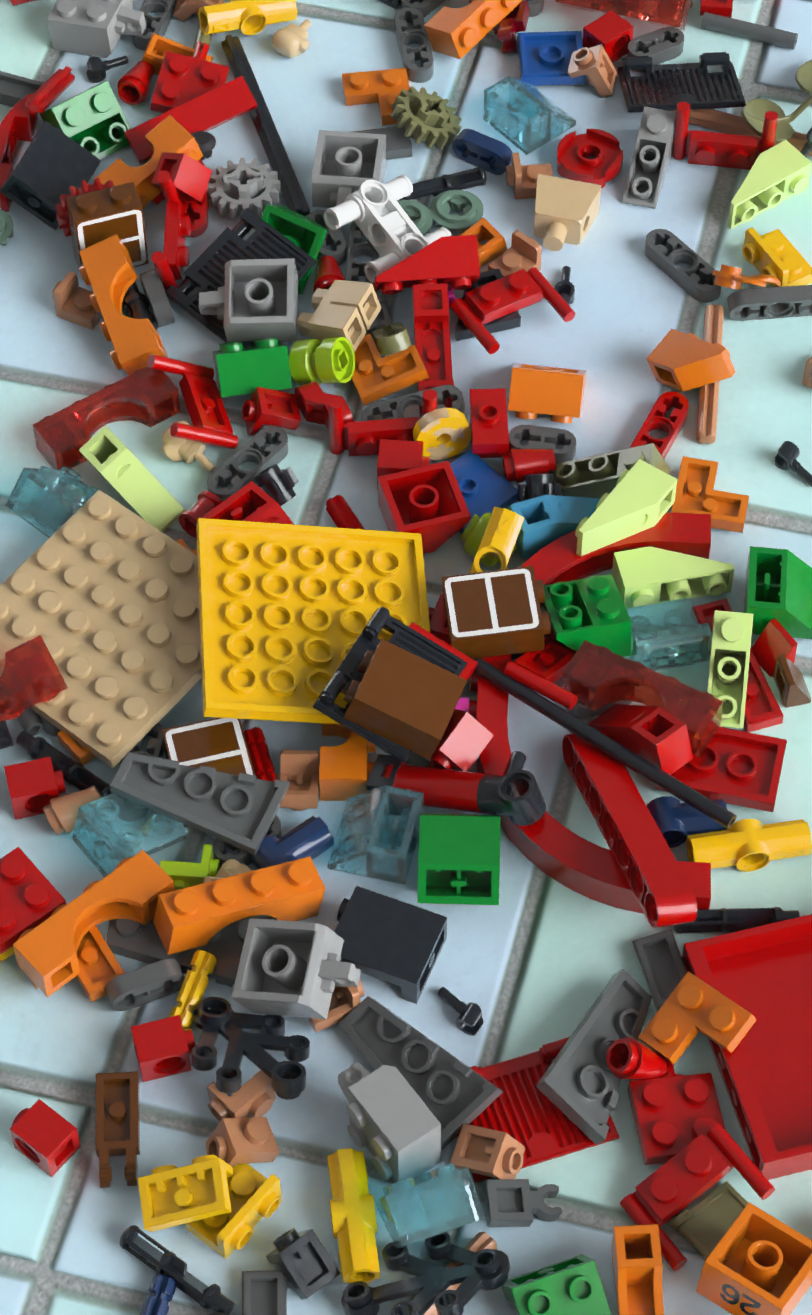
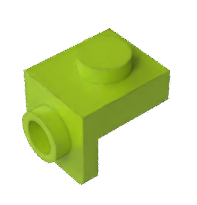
[160,844,220,890]

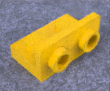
[742,227,812,287]
[138,1155,233,1232]
[185,1163,282,1259]

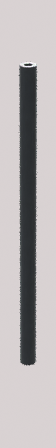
[474,658,737,829]

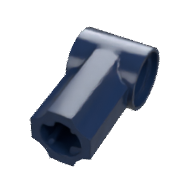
[646,796,727,848]
[250,816,334,869]

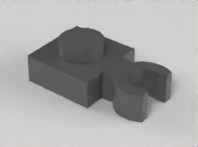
[483,1179,562,1227]

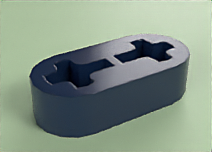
[452,129,513,175]

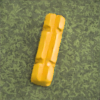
[169,950,217,1030]

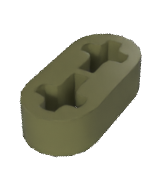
[371,322,411,355]

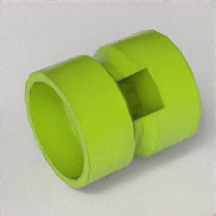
[289,337,355,385]

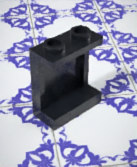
[0,121,101,231]
[334,886,447,1004]

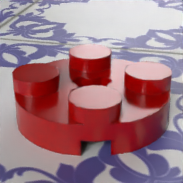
[557,129,623,188]

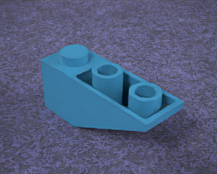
[510,495,600,560]

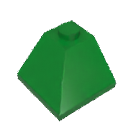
[261,204,327,294]

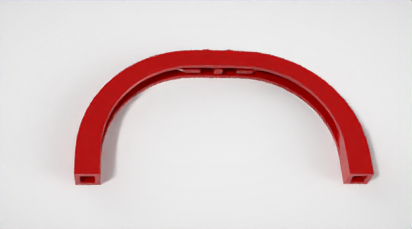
[469,513,711,914]

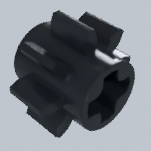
[254,464,299,506]
[517,473,562,502]

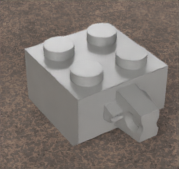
[46,0,146,58]
[311,130,386,208]
[199,258,298,342]
[231,918,361,1019]
[338,1062,441,1189]

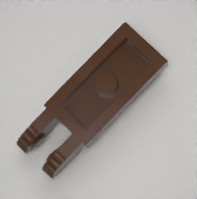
[96,1071,140,1188]

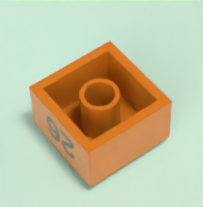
[696,1202,812,1315]

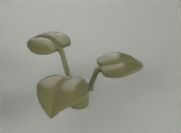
[741,60,812,142]

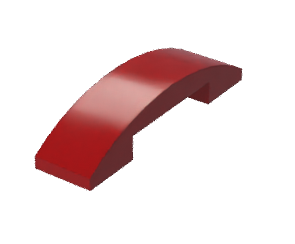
[0,94,39,212]
[413,283,454,416]

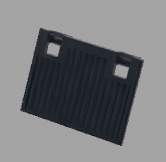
[617,52,746,113]
[165,208,317,343]
[313,607,467,763]

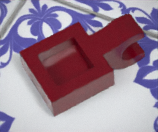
[493,0,530,54]

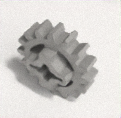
[208,158,281,220]

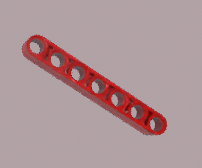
[562,730,697,928]

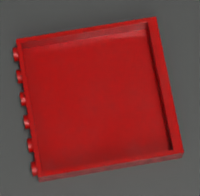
[682,914,812,1180]

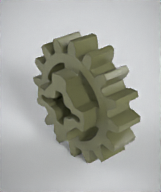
[391,86,462,149]

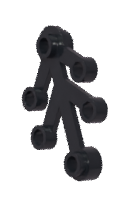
[191,997,310,1100]
[341,1231,510,1315]

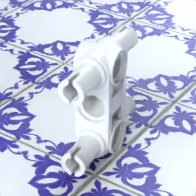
[324,175,452,283]

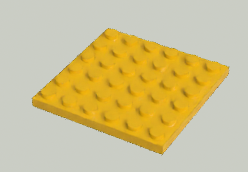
[196,518,431,724]

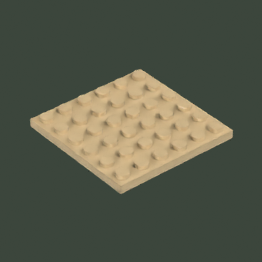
[0,490,202,768]

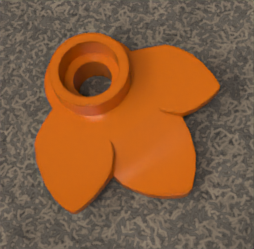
[712,264,781,290]

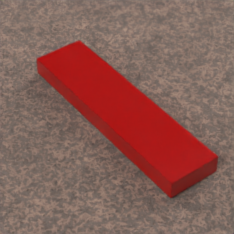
[124,76,257,164]
[690,598,784,732]

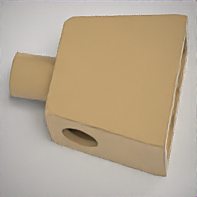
[534,174,601,251]

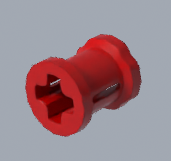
[178,491,223,539]

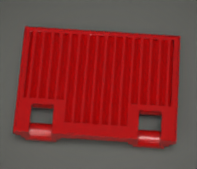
[457,1037,619,1183]

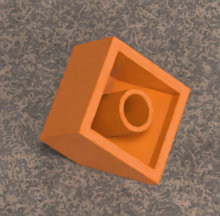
[508,363,587,423]

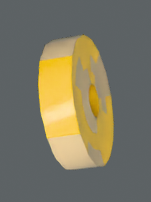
[413,407,472,460]

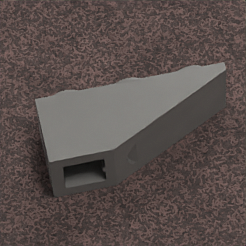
[623,106,676,209]

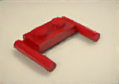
[672,102,778,170]
[151,170,191,291]
[450,267,576,354]
[147,354,238,449]
[328,389,437,457]
[503,631,621,710]
[620,1123,775,1271]

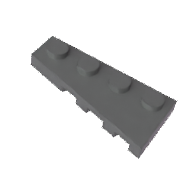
[110,752,290,855]
[106,916,272,987]
[536,969,652,1144]
[338,996,503,1150]

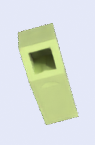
[728,140,812,229]
[79,425,185,532]
[575,459,677,556]
[612,546,734,609]
[704,610,753,729]

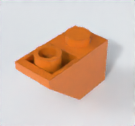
[646,329,736,392]

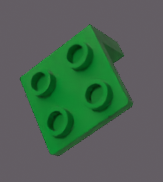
[502,1254,611,1315]

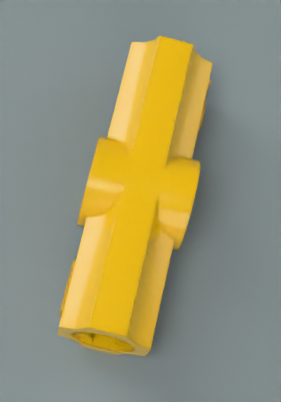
[198,0,298,35]
[469,506,525,574]
[686,819,812,872]
[327,1148,380,1284]

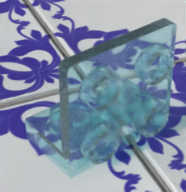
[626,598,712,675]
[72,793,188,877]

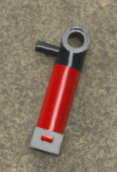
[365,751,546,826]

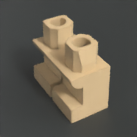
[296,280,382,352]

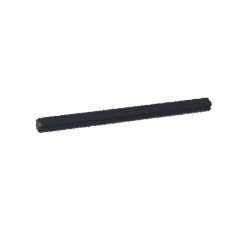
[221,34,310,216]

